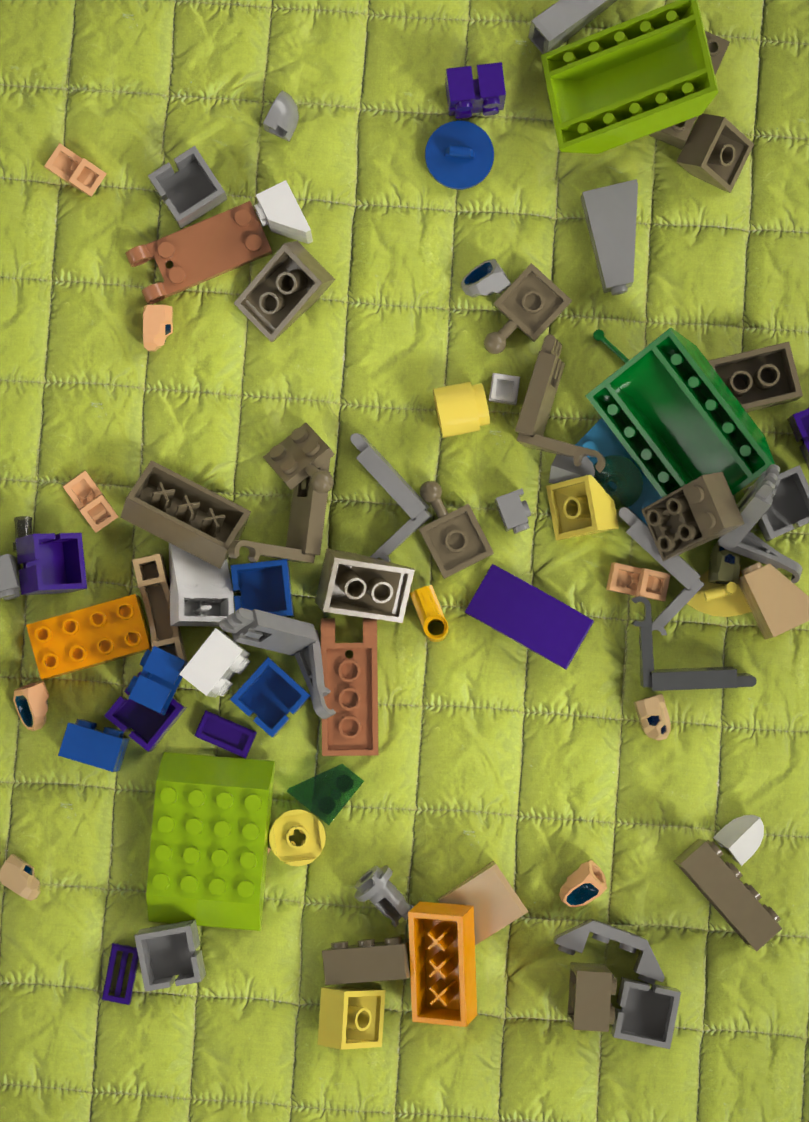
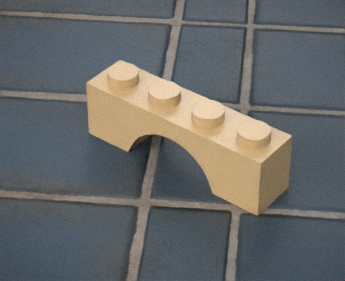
[132,553,187,662]

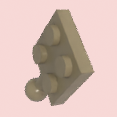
[484,263,572,354]
[263,423,335,493]
[419,481,494,579]

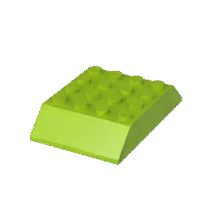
[541,0,719,154]
[146,752,275,931]

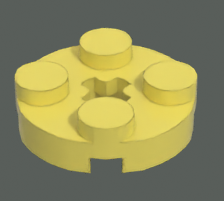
[269,809,326,866]

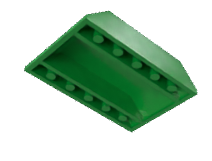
[585,327,775,498]

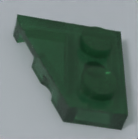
[287,763,364,825]

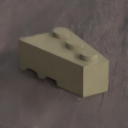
[322,937,410,985]

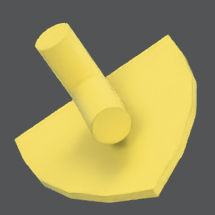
[687,559,752,617]

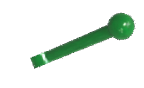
[593,329,629,363]

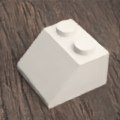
[254,180,313,244]

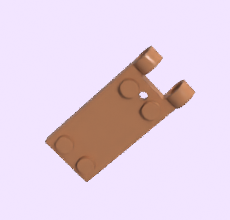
[125,201,272,305]
[321,618,379,756]

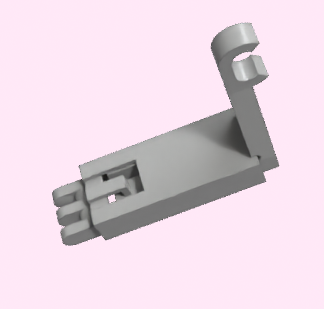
[350,433,432,562]
[718,464,803,583]
[619,507,705,645]
[219,608,336,719]

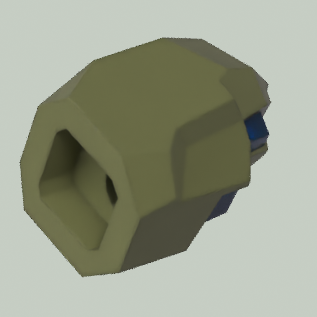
[708,542,740,584]

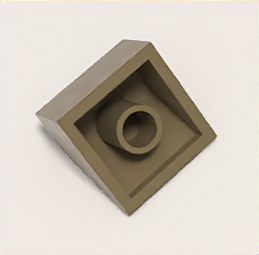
[677,113,754,193]

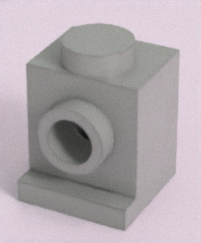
[495,488,531,534]

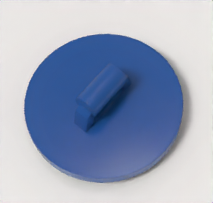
[425,121,494,190]

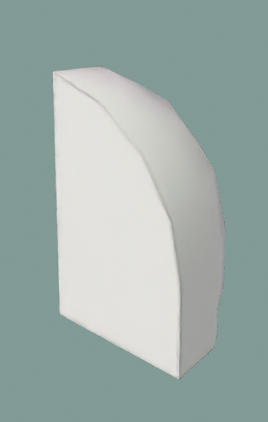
[713,815,764,866]

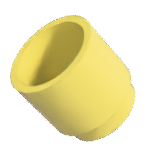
[433,381,490,438]

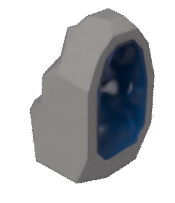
[461,259,511,297]

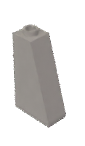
[528,0,617,54]
[581,179,638,295]

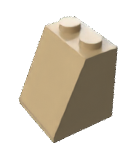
[738,562,809,639]
[438,861,528,945]

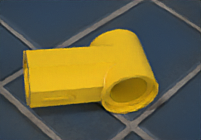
[409,585,449,642]

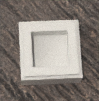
[489,373,520,405]

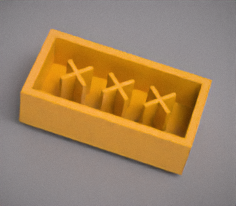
[26,594,152,680]
[408,901,477,1027]

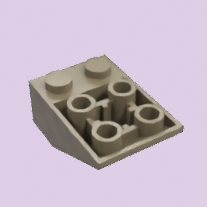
[641,472,745,561]

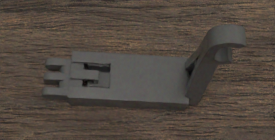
[631,596,757,691]

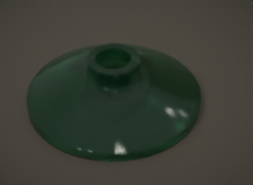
[593,455,643,509]

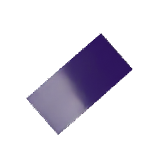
[465,564,594,670]

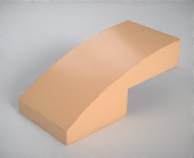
[44,143,107,197]
[63,470,119,533]
[606,562,671,602]

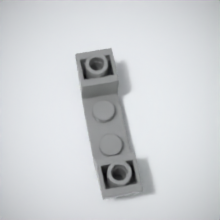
[554,919,665,984]

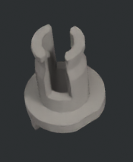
[354,865,414,927]

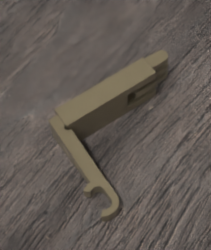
[515,335,605,473]
[228,459,331,563]

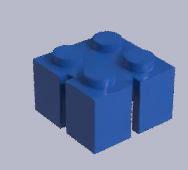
[230,559,294,618]
[127,646,188,715]
[230,657,311,738]
[58,719,129,772]

